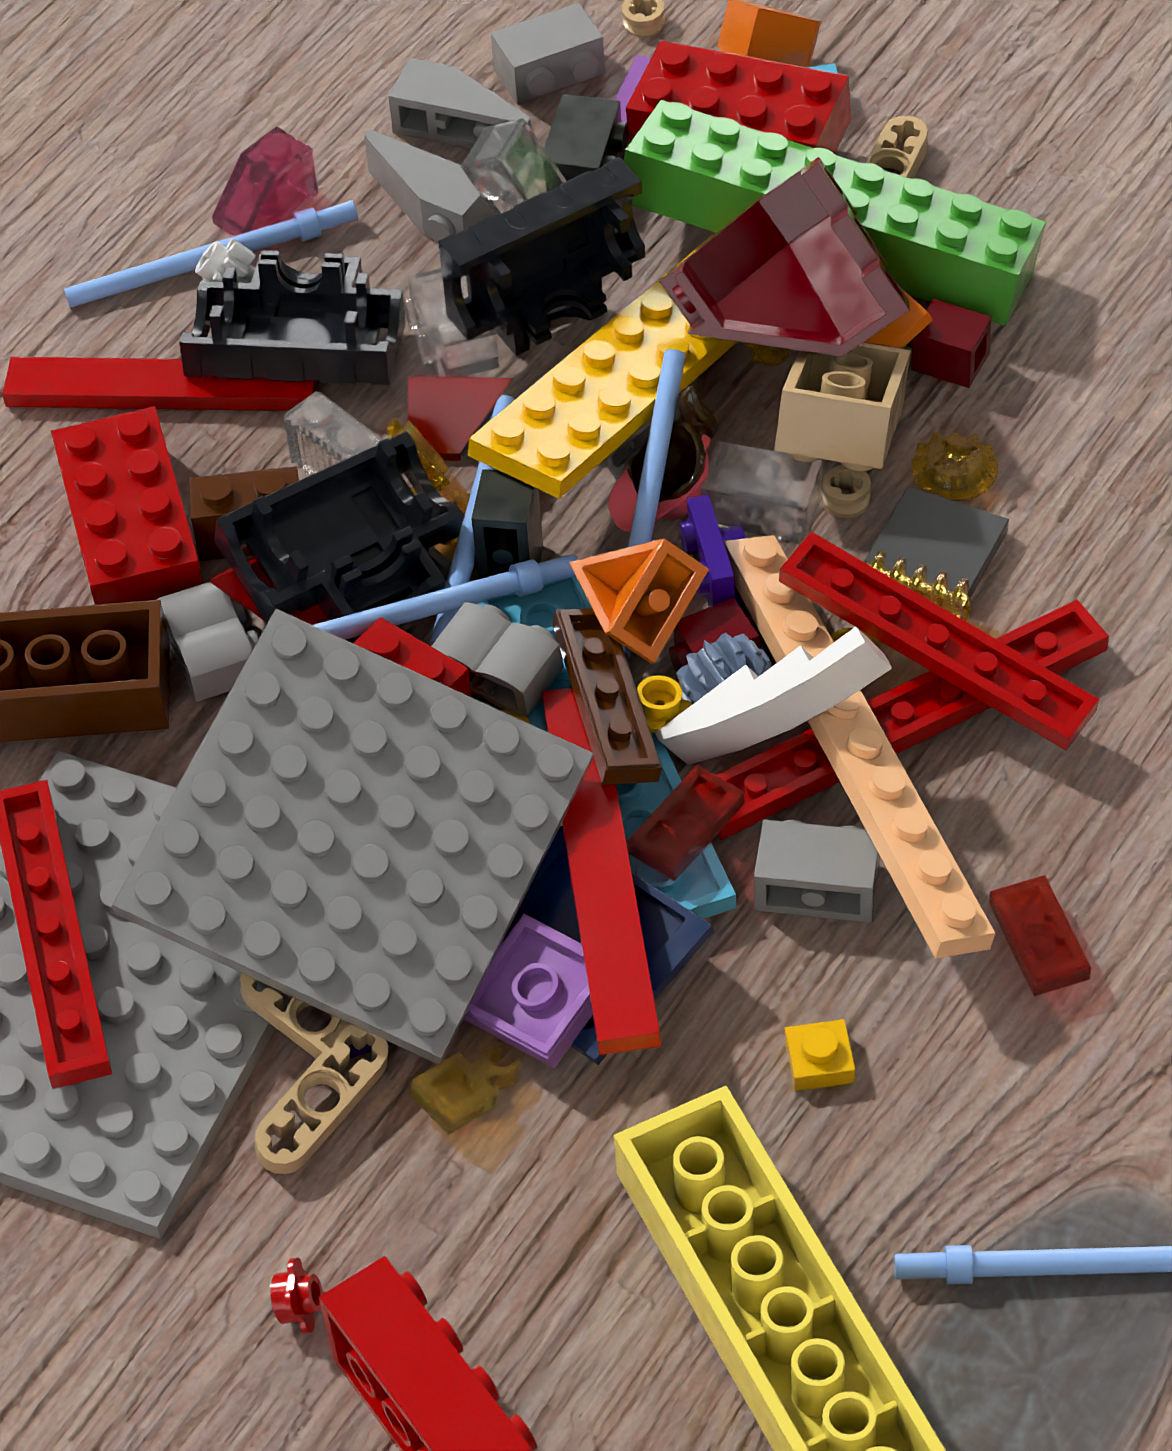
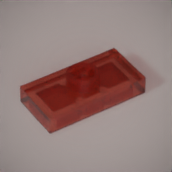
[627,765,745,881]
[989,875,1091,996]

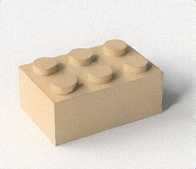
[774,343,911,471]

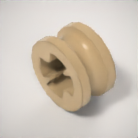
[622,0,666,37]
[822,465,871,519]

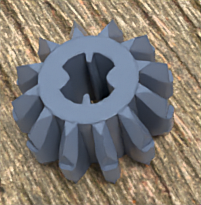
[676,632,772,705]

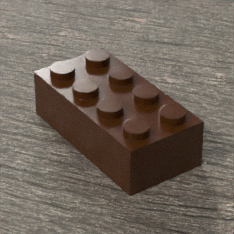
[0,600,170,742]

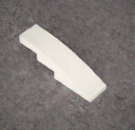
[655,627,892,765]

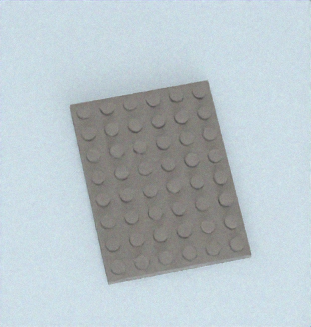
[0,751,291,1239]

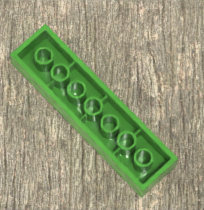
[624,100,1046,326]

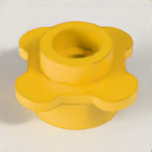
[637,675,692,733]

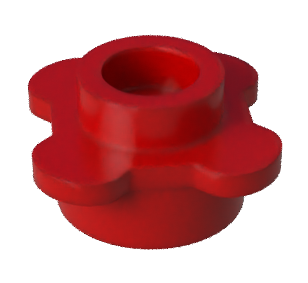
[270,1258,323,1334]

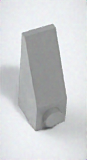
[388,58,534,161]
[364,129,498,242]

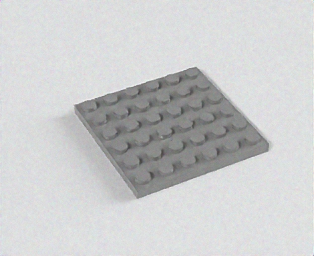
[112,609,594,1065]

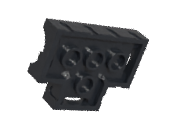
[438,157,646,356]
[179,250,406,385]
[214,431,464,643]

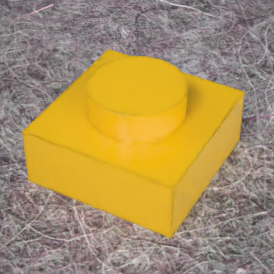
[784,1019,855,1091]

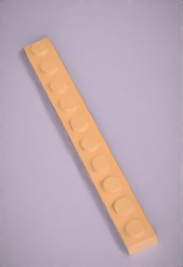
[724,535,995,959]

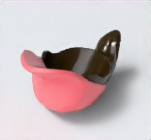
[608,386,717,532]

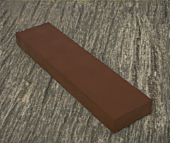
[552,608,662,785]

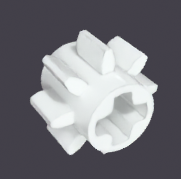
[195,238,255,283]

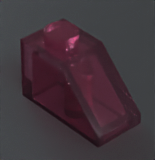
[212,127,318,237]

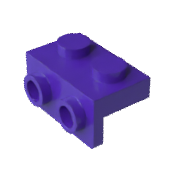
[680,494,751,617]

